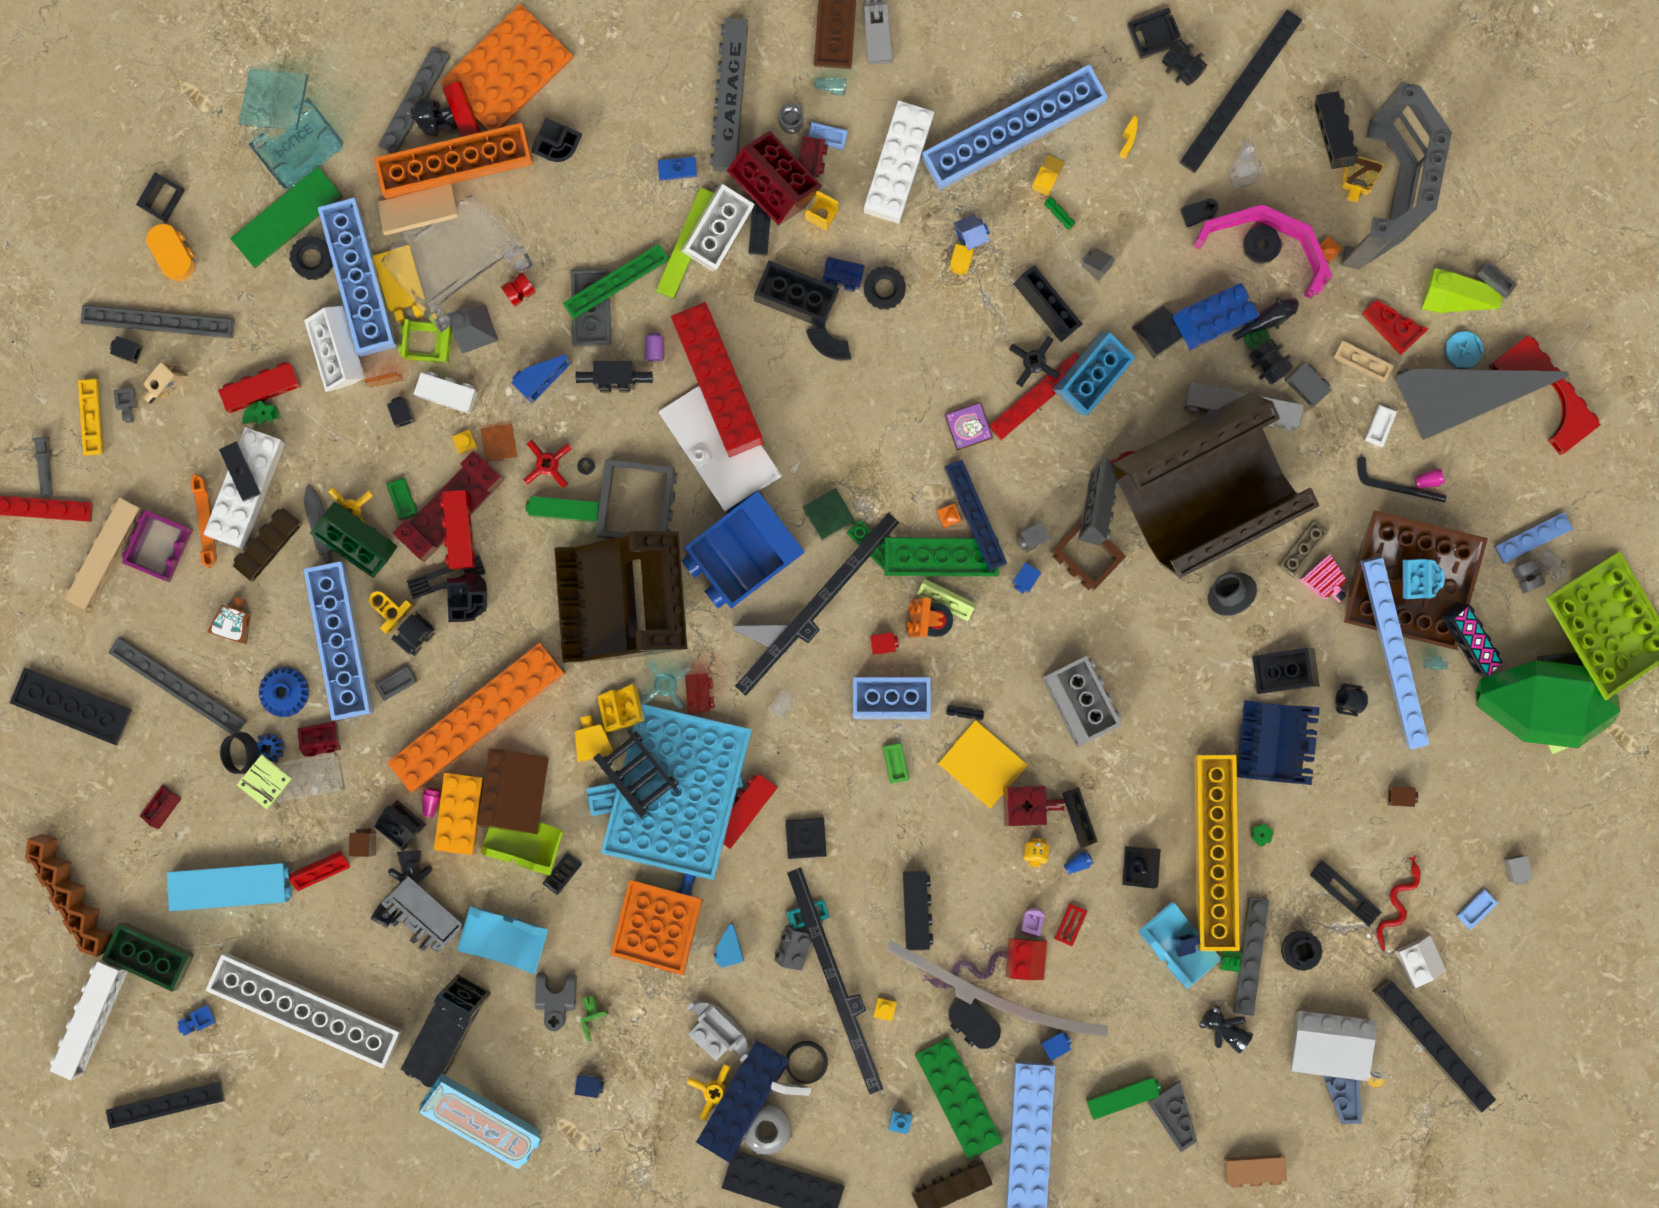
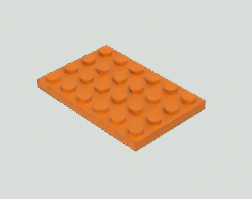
[440,3,574,130]

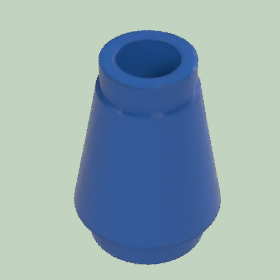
[1064,850,1094,875]

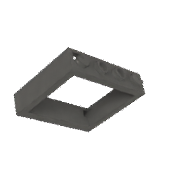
[596,459,678,539]

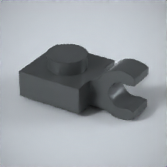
[114,387,137,423]

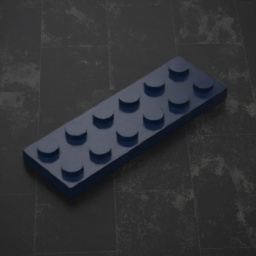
[696,1040,790,1163]

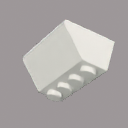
[304,306,365,392]

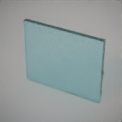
[238,69,309,130]

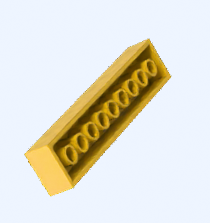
[1194,755,1240,951]

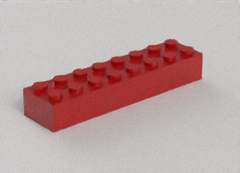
[671,302,764,458]

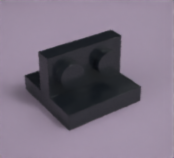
[374,800,426,851]
[1122,846,1161,889]

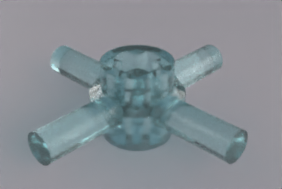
[640,659,691,710]

